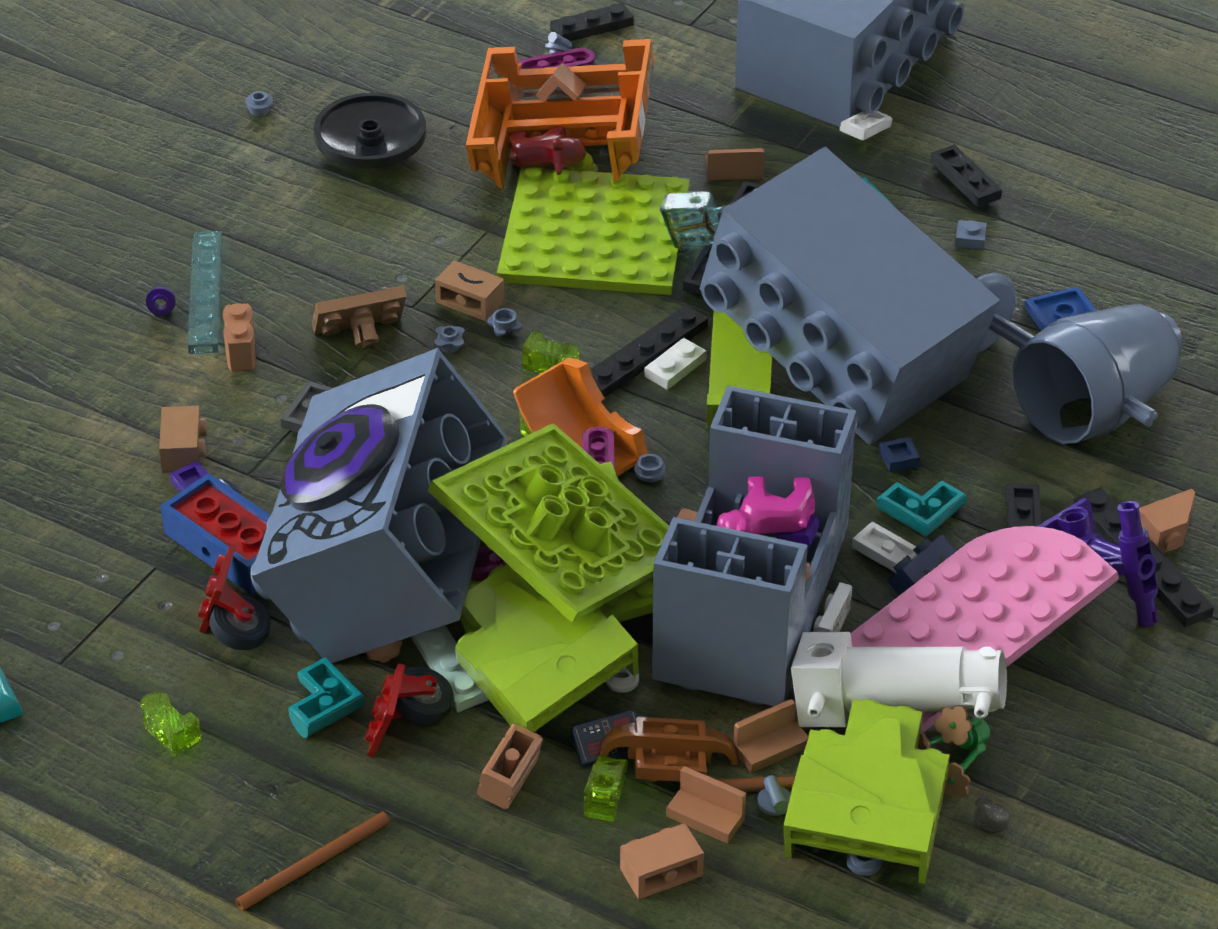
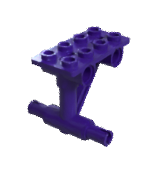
[1038,498,1159,627]

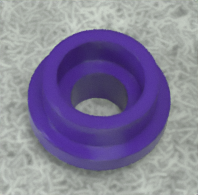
[146,286,176,315]

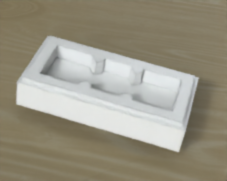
[839,111,893,140]

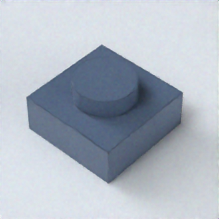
[955,220,987,250]

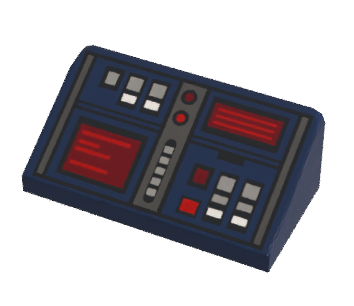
[571,709,638,767]

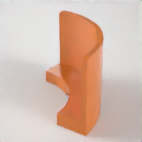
[513,357,649,476]

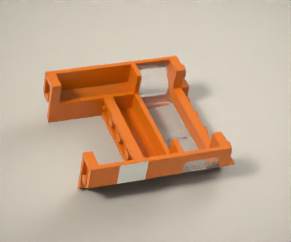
[466,39,655,190]

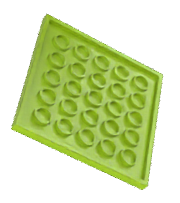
[497,167,690,295]

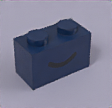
[887,535,956,595]

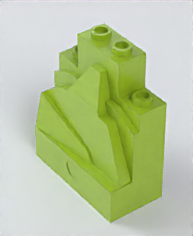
[455,564,639,732]
[784,699,949,884]

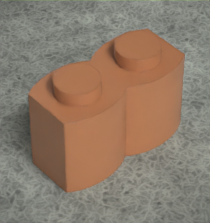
[223,303,257,371]

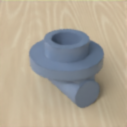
[544,32,572,54]
[757,775,791,816]

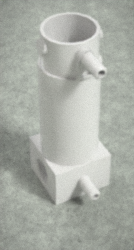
[791,632,1007,727]

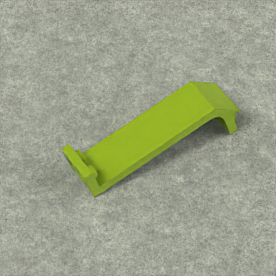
[707,311,772,428]

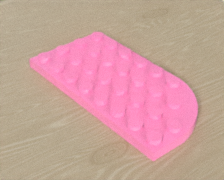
[850,526,1119,732]

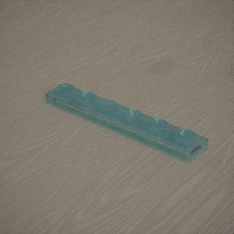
[188,231,223,354]

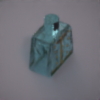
[660,192,729,255]

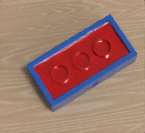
[160,473,271,595]

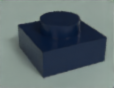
[879,437,920,472]

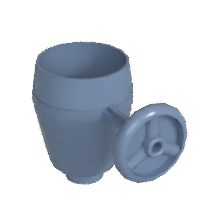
[976,272,1183,444]

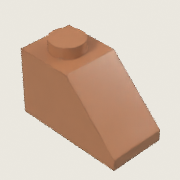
[1139,489,1195,553]

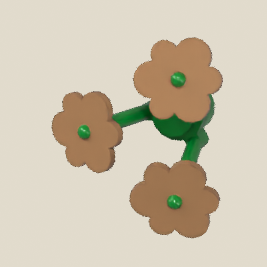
[917,706,990,798]

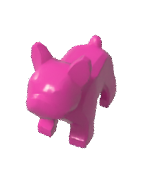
[717,476,815,535]

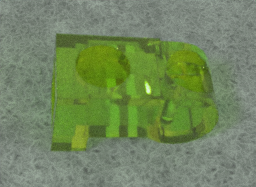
[522,330,580,373]
[140,692,202,757]
[583,755,628,822]

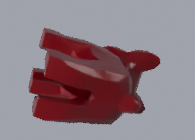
[509,126,586,175]

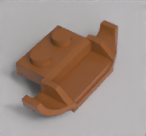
[600,717,738,782]

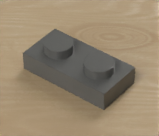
[281,381,333,433]

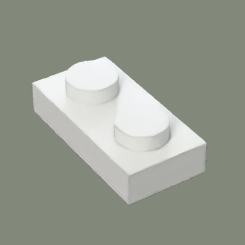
[644,338,707,390]
[852,522,916,573]
[813,582,852,632]

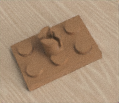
[312,286,407,348]

